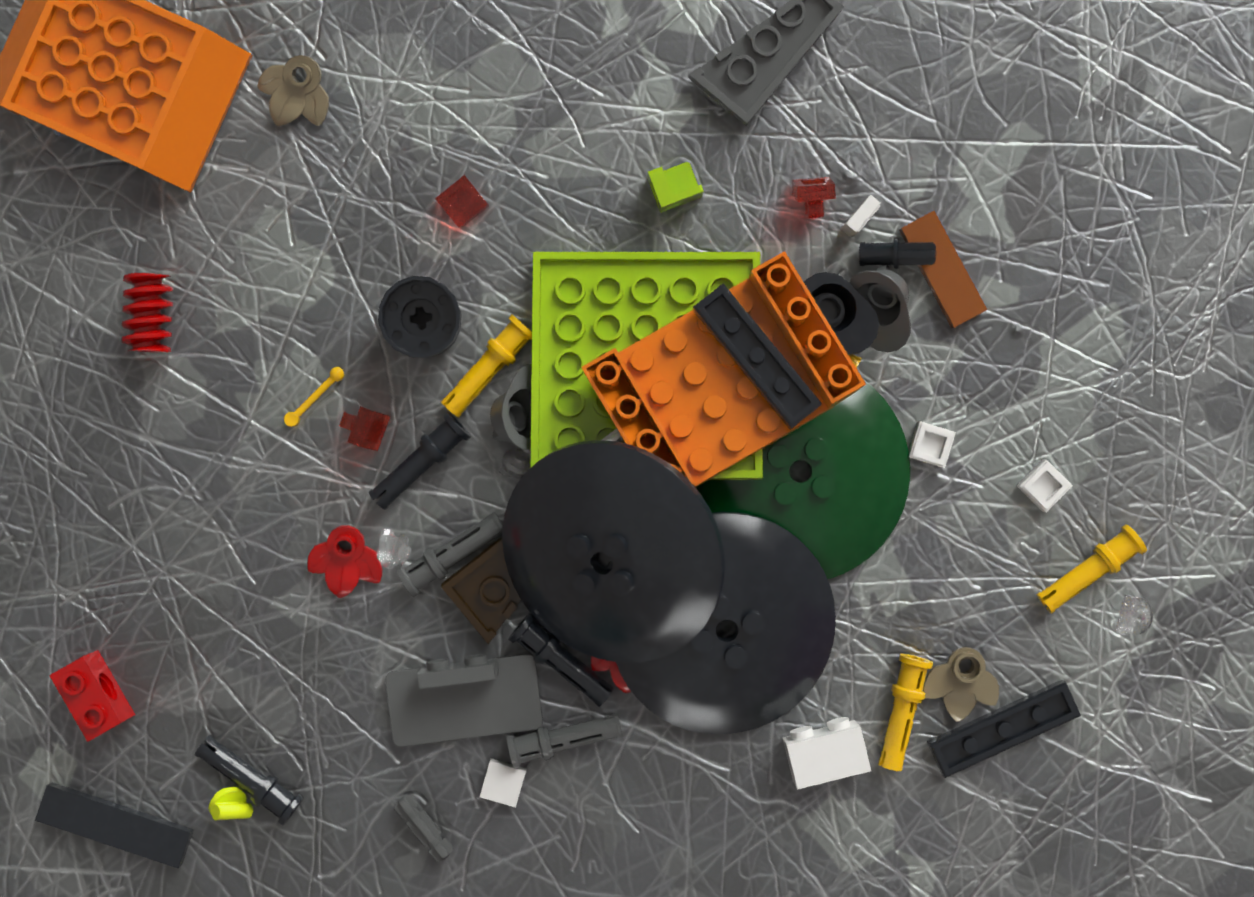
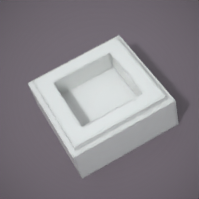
[841,195,881,237]
[909,421,956,468]
[1017,459,1073,513]
[480,758,527,808]

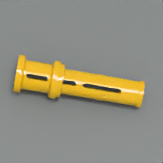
[441,314,532,418]
[1036,524,1147,614]
[878,654,933,771]

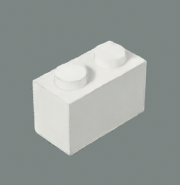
[783,717,871,790]

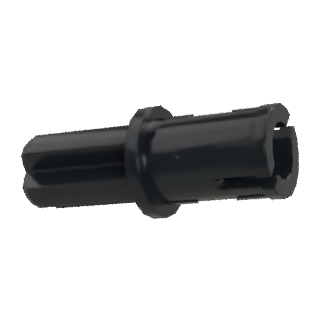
[859,239,937,269]

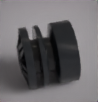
[378,276,462,359]

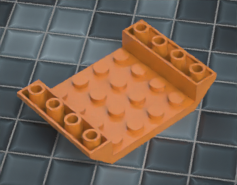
[0,0,253,193]
[581,251,866,487]

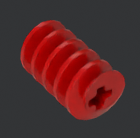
[121,273,173,353]

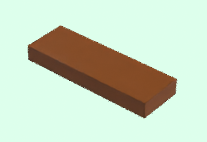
[899,211,987,328]

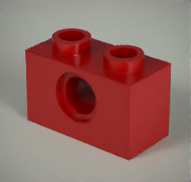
[49,650,135,742]

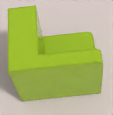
[647,162,704,213]

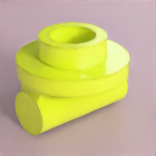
[208,787,253,820]

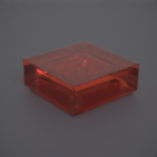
[435,175,489,229]

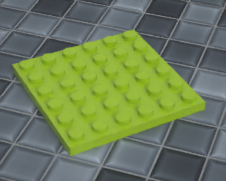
[531,252,763,480]

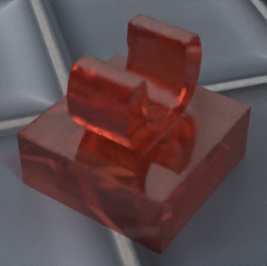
[792,177,836,218]
[339,406,391,451]

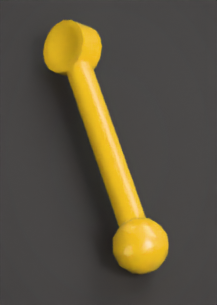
[284,367,344,427]

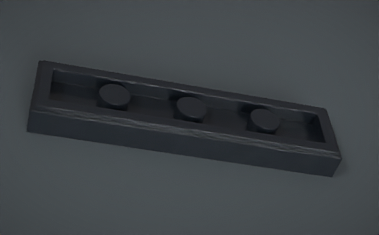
[693,284,822,430]
[927,680,1081,778]
[35,782,194,868]

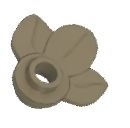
[257,55,329,126]
[923,647,999,722]

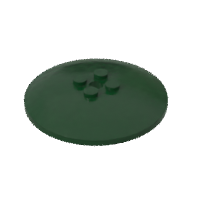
[695,380,910,579]

